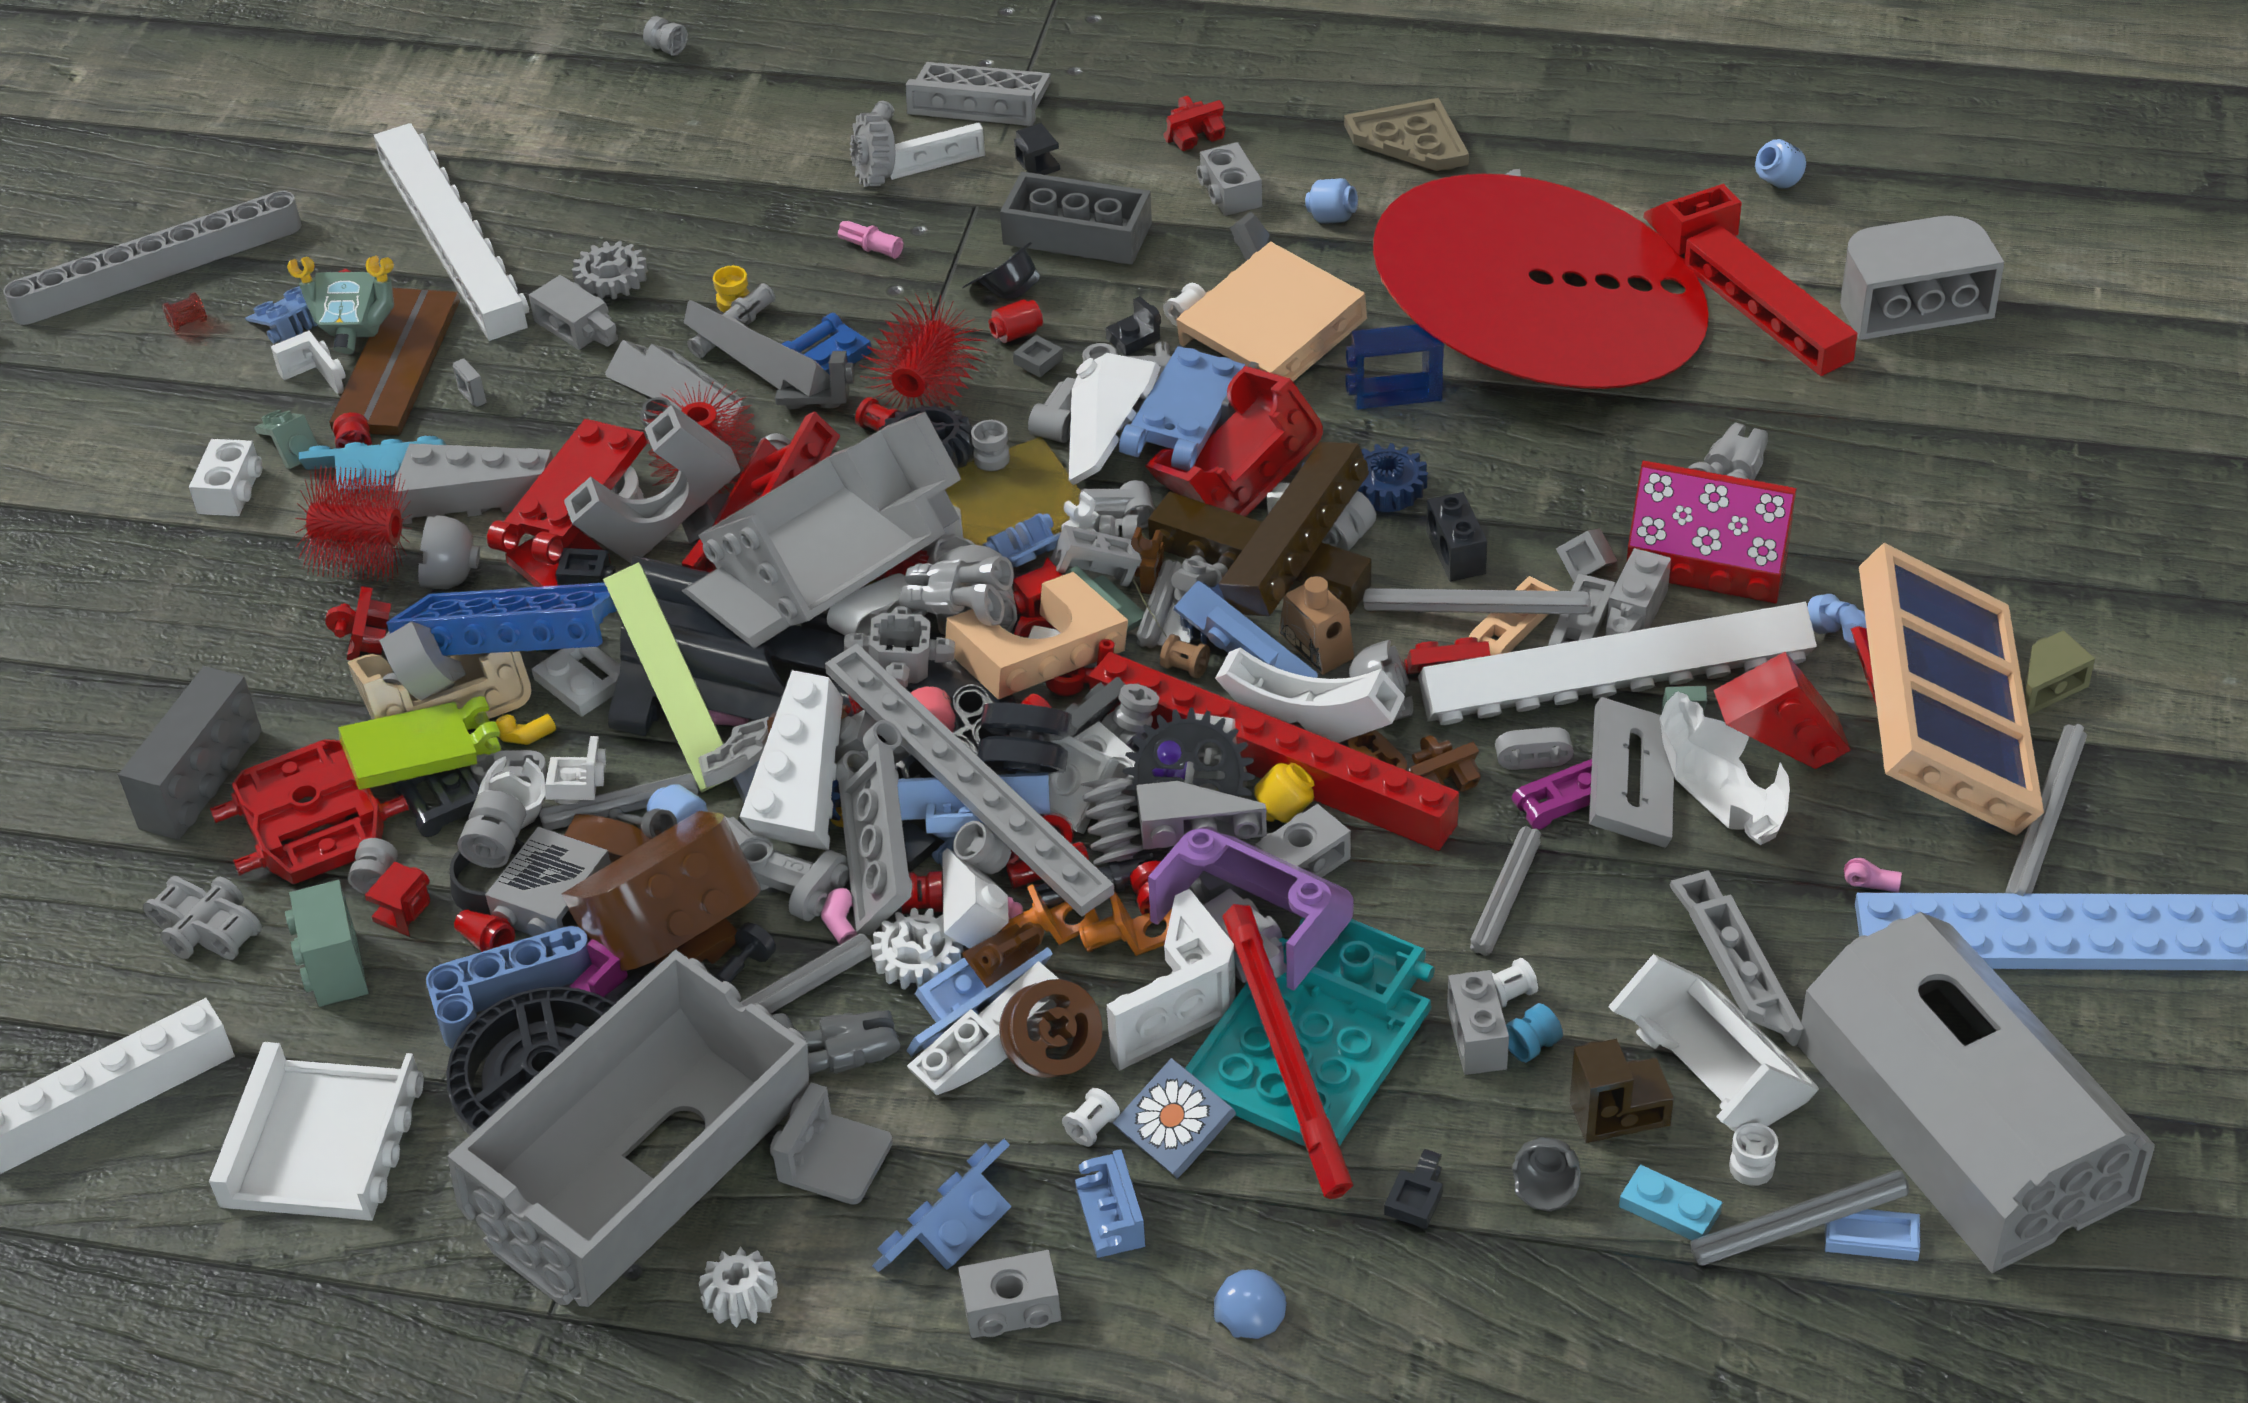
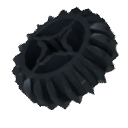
[879,403,974,470]

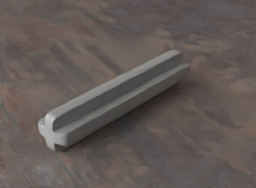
[1136,560,1182,648]

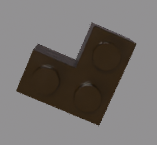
[1569,1038,1674,1143]

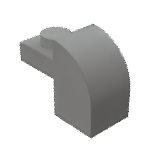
[379,621,466,701]

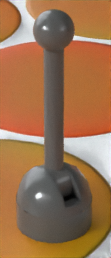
[608,808,677,840]

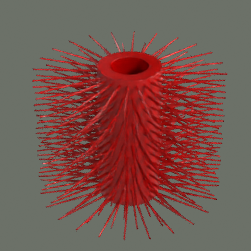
[859,293,987,411]
[643,381,756,495]
[295,465,412,582]

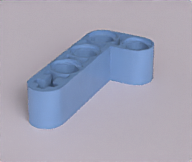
[426,926,592,1049]

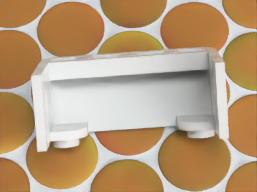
[1608,954,1819,1132]

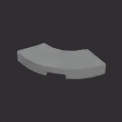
[698,717,769,788]

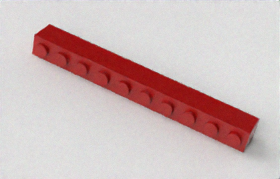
[1089,651,1459,851]

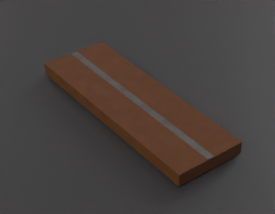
[329,288,460,436]

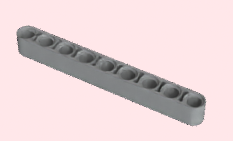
[3,191,302,325]

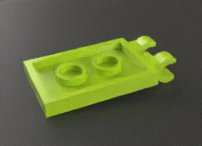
[338,696,501,790]

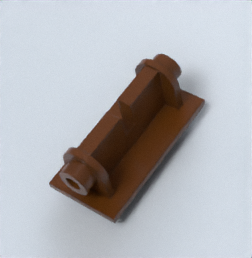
[962,922,1044,988]

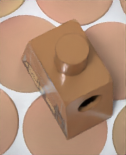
[1279,576,1354,675]

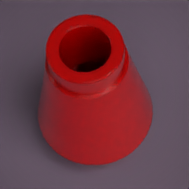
[454,910,515,952]

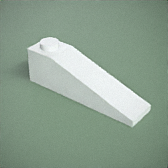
[1069,353,1161,485]

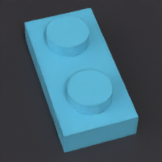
[1619,1165,1722,1240]

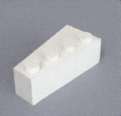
[740,670,843,850]

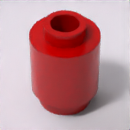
[988,299,1043,343]

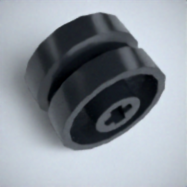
[977,703,1072,774]

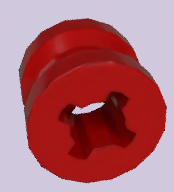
[333,412,372,449]

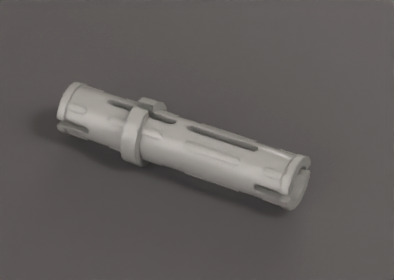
[687,283,776,358]

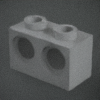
[1197,142,1262,216]
[1447,970,1509,1075]

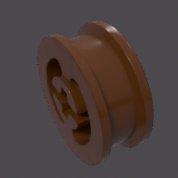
[999,979,1102,1078]

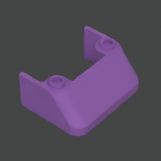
[1148,829,1353,990]

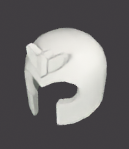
[477,756,545,829]

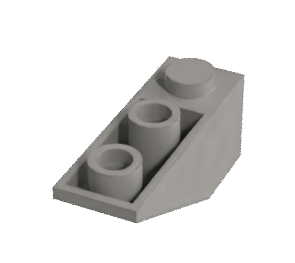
[1136,781,1267,849]

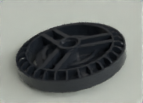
[446,987,615,1135]

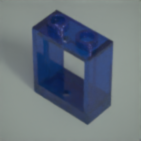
[1345,324,1444,409]

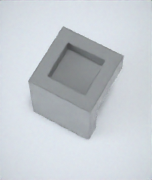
[1556,528,1617,582]

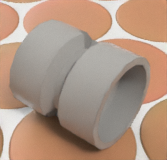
[1322,491,1376,551]
[457,790,527,868]

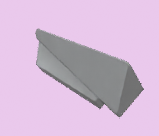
[1670,870,1804,1046]

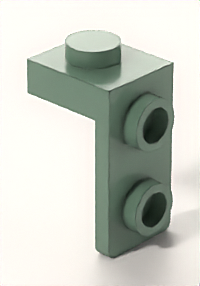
[254,409,318,469]

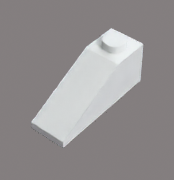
[942,848,1009,949]

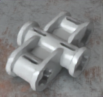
[143,876,262,960]

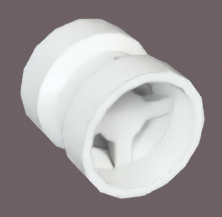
[1729,1123,1779,1186]

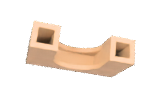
[945,572,1128,699]

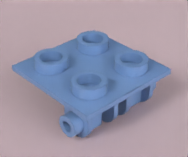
[245,286,317,344]
[982,513,1061,567]

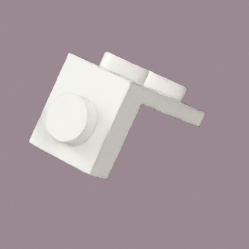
[271,331,346,395]

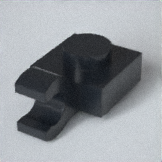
[1384,1149,1443,1229]

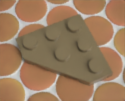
[1344,98,1469,171]

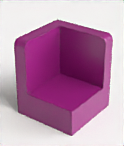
[569,939,629,998]

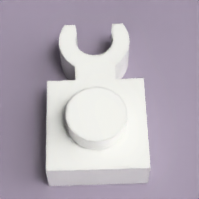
[1061,491,1100,532]

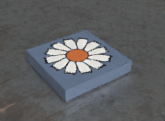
[1113,1058,1236,1179]

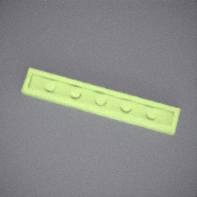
[603,562,732,792]

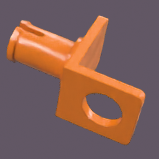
[1002,884,1100,945]
[1079,892,1172,956]

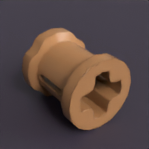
[1160,634,1210,679]

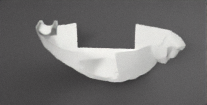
[1659,692,1790,845]

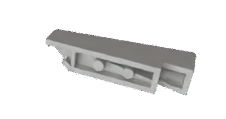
[684,300,831,397]
[605,340,743,430]

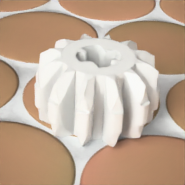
[699,1246,778,1328]

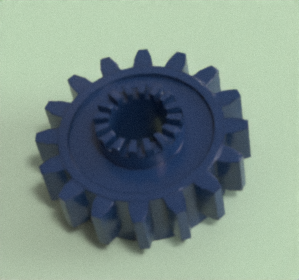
[1357,443,1428,512]

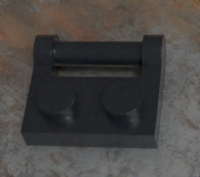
[390,766,479,837]

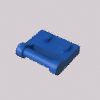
[782,312,872,375]

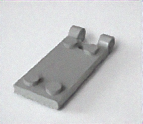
[836,720,912,935]

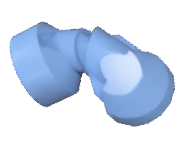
[1807,594,1866,652]

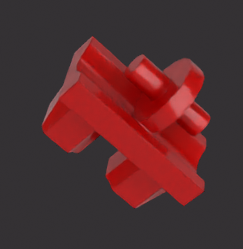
[1163,95,1226,151]
[325,586,391,660]

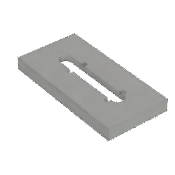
[1589,697,1674,848]

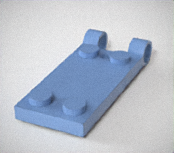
[1119,346,1245,471]

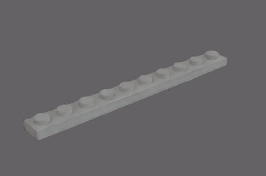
[825,643,1114,916]

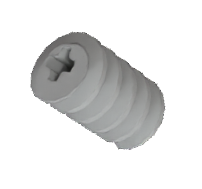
[1081,777,1143,865]

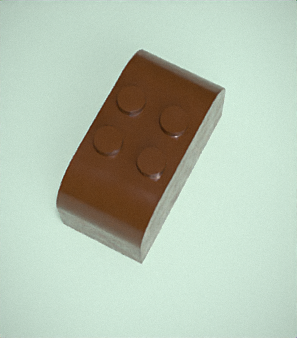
[561,811,761,971]

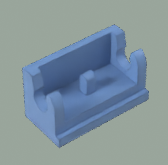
[1075,1149,1145,1258]

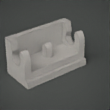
[1050,525,1142,587]

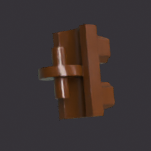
[1409,735,1481,792]

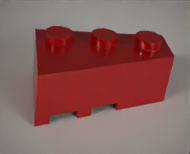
[1714,652,1851,769]

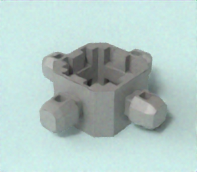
[844,606,955,688]

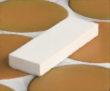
[890,123,985,180]

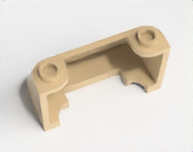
[347,651,531,720]

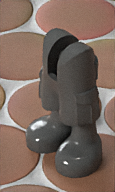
[772,1010,900,1076]

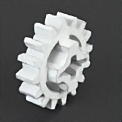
[871,908,964,989]

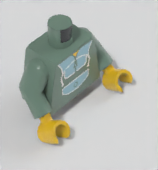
[287,255,394,354]

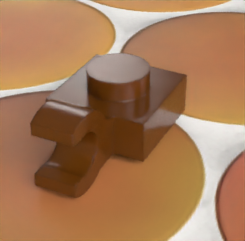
[1131,527,1164,594]

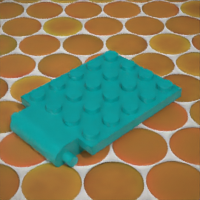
[1185,917,1435,1147]

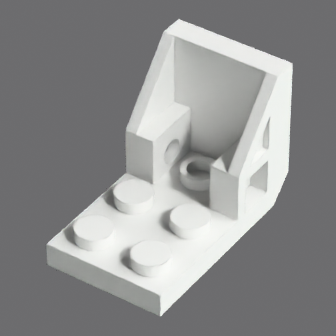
[1107,889,1236,1071]

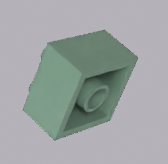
[285,880,369,1007]

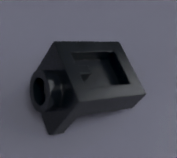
[1105,296,1161,356]
[555,548,616,585]

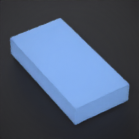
[1825,1209,1920,1261]

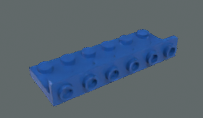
[387,582,617,656]

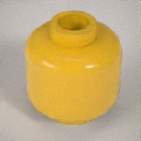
[1254,762,1314,823]

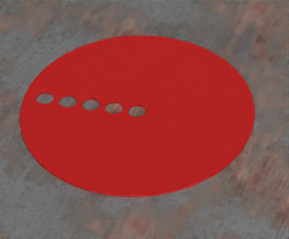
[1373,174,1709,389]

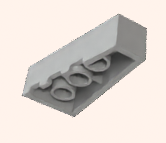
[391,444,553,524]

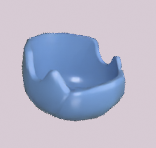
[1214,1269,1287,1339]

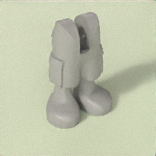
[1688,422,1768,480]
[899,556,1014,626]

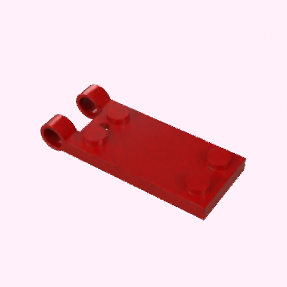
[487,419,647,565]

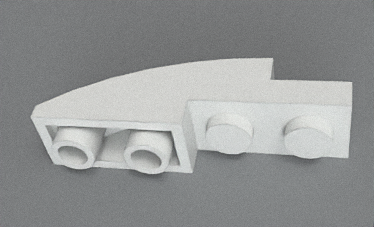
[907,961,1058,1095]

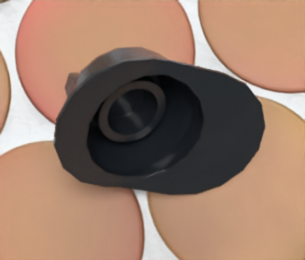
[962,242,1040,299]

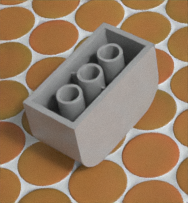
[1840,216,2004,340]

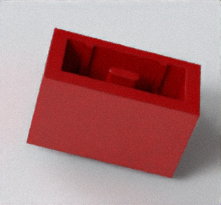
[1643,183,1742,255]

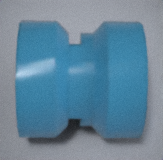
[1506,1003,1563,1063]

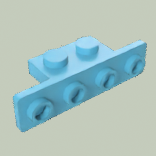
[299,436,446,494]

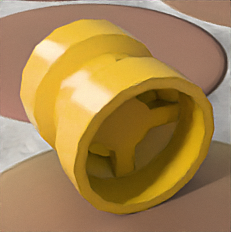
[713,265,750,313]

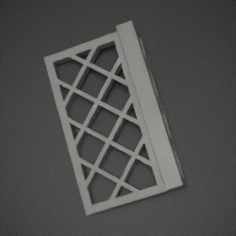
[906,62,1051,126]

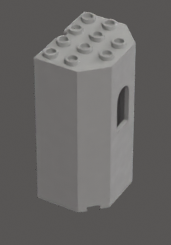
[1798,912,2155,1273]
[447,949,809,1307]

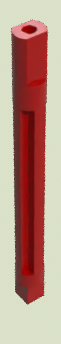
[1222,904,1354,1199]

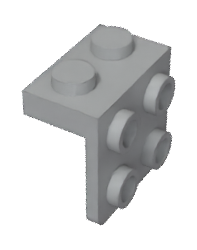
[770,1082,893,1204]

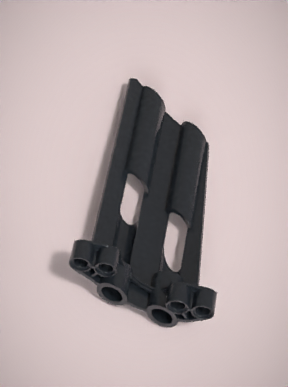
[608,555,1017,775]

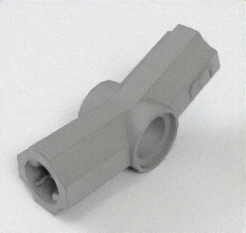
[725,817,814,894]

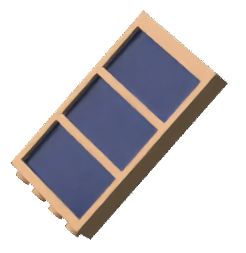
[1859,543,2044,836]

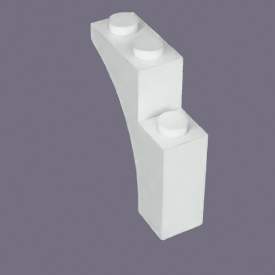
[1215,647,1405,743]

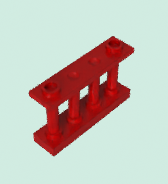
[712,411,840,526]

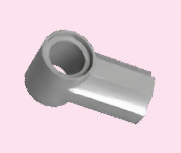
[1028,377,1076,443]
[1079,480,1155,529]

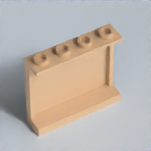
[1176,241,1367,382]

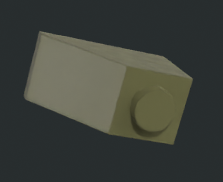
[2024,630,2095,716]

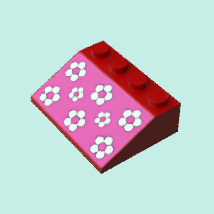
[1627,460,1797,604]

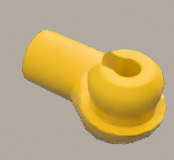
[495,714,556,745]

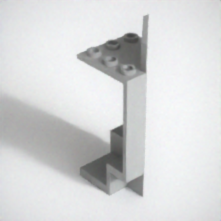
[682,412,961,649]

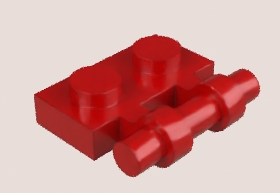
[1404,637,1491,674]

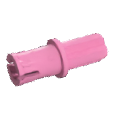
[837,221,903,259]

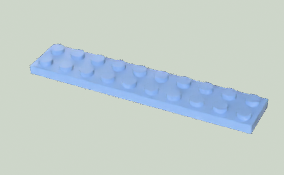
[1855,893,2248,971]

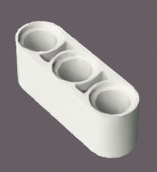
[827,573,928,636]

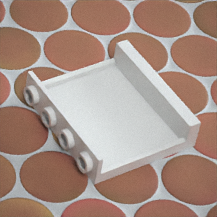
[209,1042,424,1221]

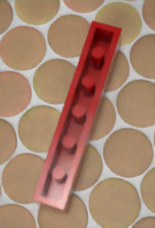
[1685,224,1858,376]

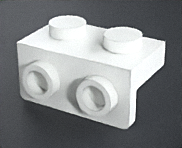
[545,736,606,804]

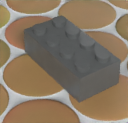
[1000,171,1152,265]
[118,666,262,840]

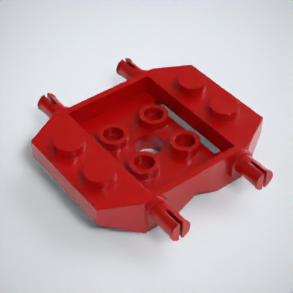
[210,739,409,884]

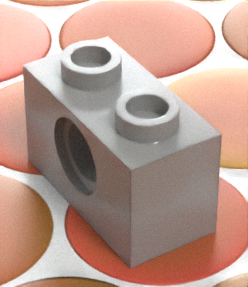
[1256,804,1351,878]
[958,1250,1061,1338]

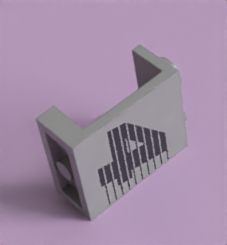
[485,827,611,937]

